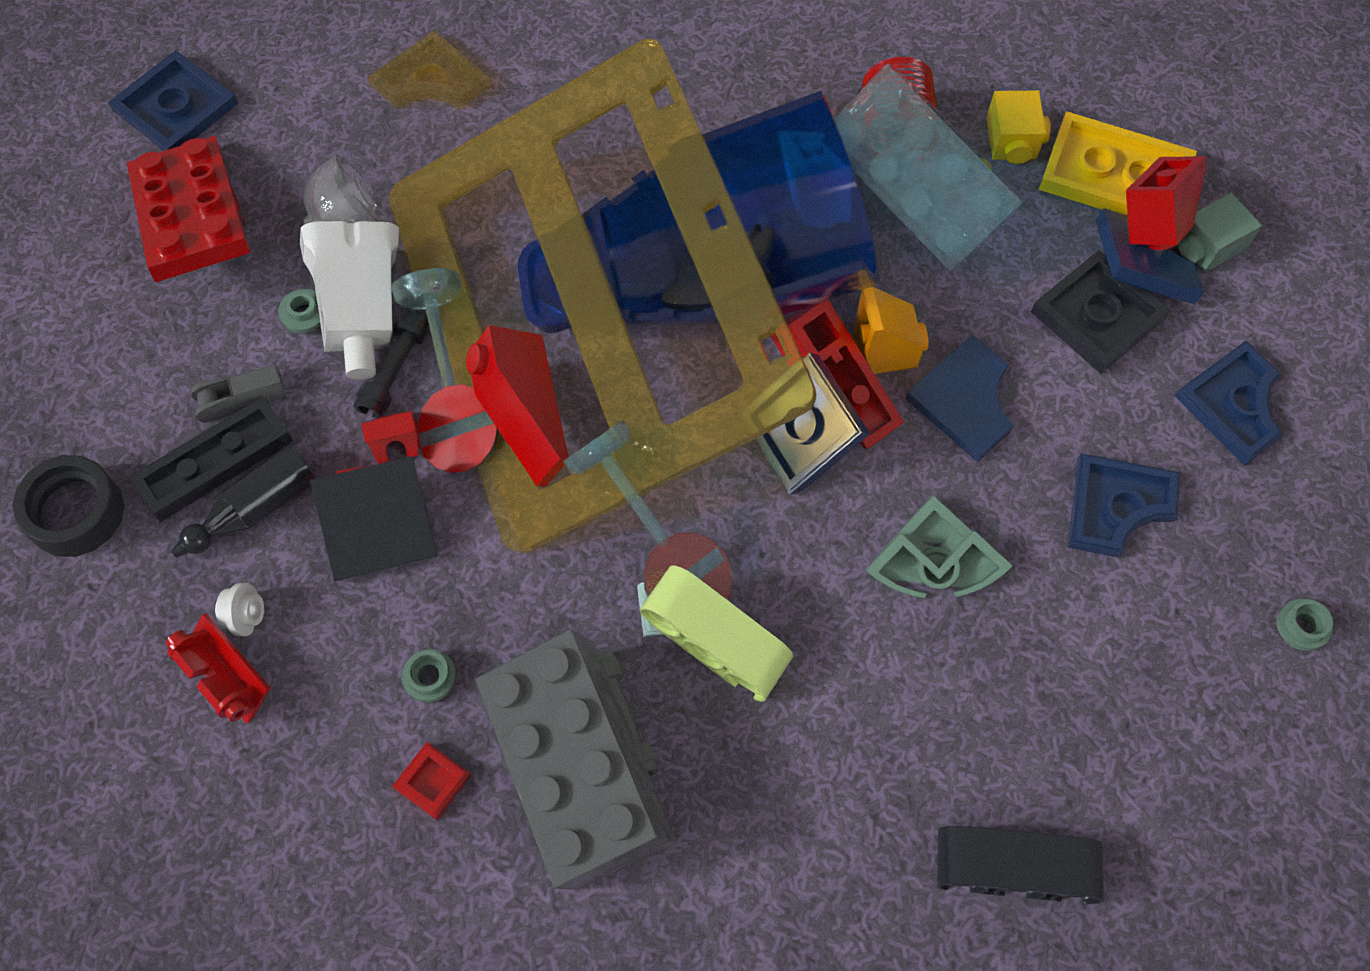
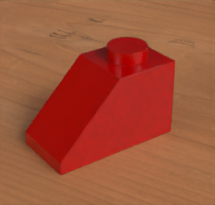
[1126,156,1207,250]

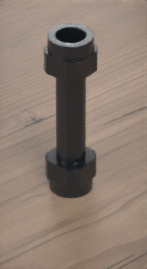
[353,308,430,418]

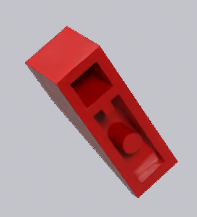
[768,298,904,449]
[466,325,569,487]

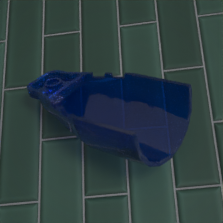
[518,91,880,334]

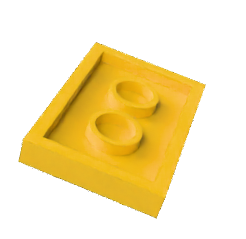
[1038,111,1197,216]

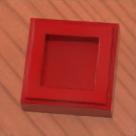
[392,742,471,821]

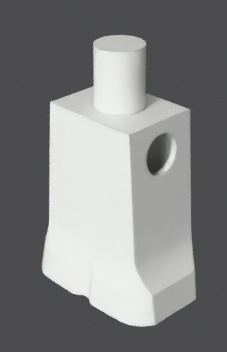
[300,221,399,380]

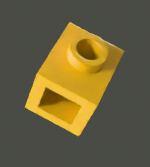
[986,90,1050,164]

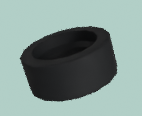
[12,455,124,557]

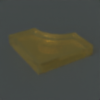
[367,30,492,110]

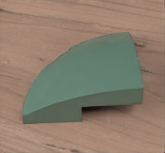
[865,495,1013,598]

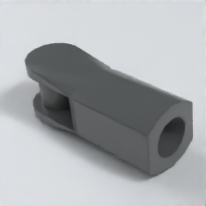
[190,364,287,423]

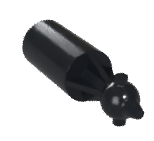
[171,444,316,558]

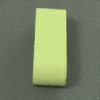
[640,565,794,702]

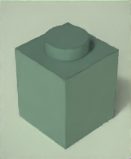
[1178,193,1262,273]

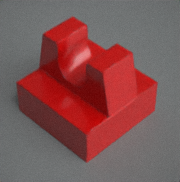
[361,409,419,464]

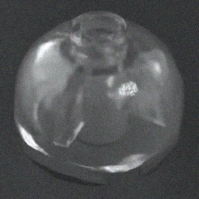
[303,154,391,224]

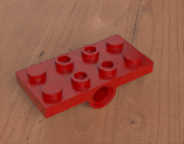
[127,135,251,283]

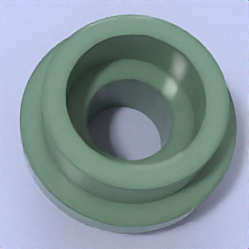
[278,289,321,333]
[1277,599,1333,651]
[401,649,456,703]

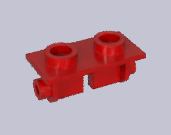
[166,613,271,724]

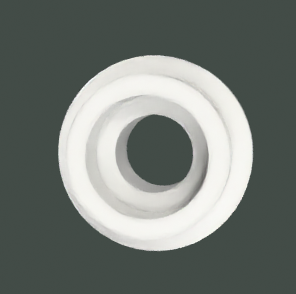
[215,583,264,636]

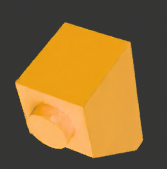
[851,286,929,374]

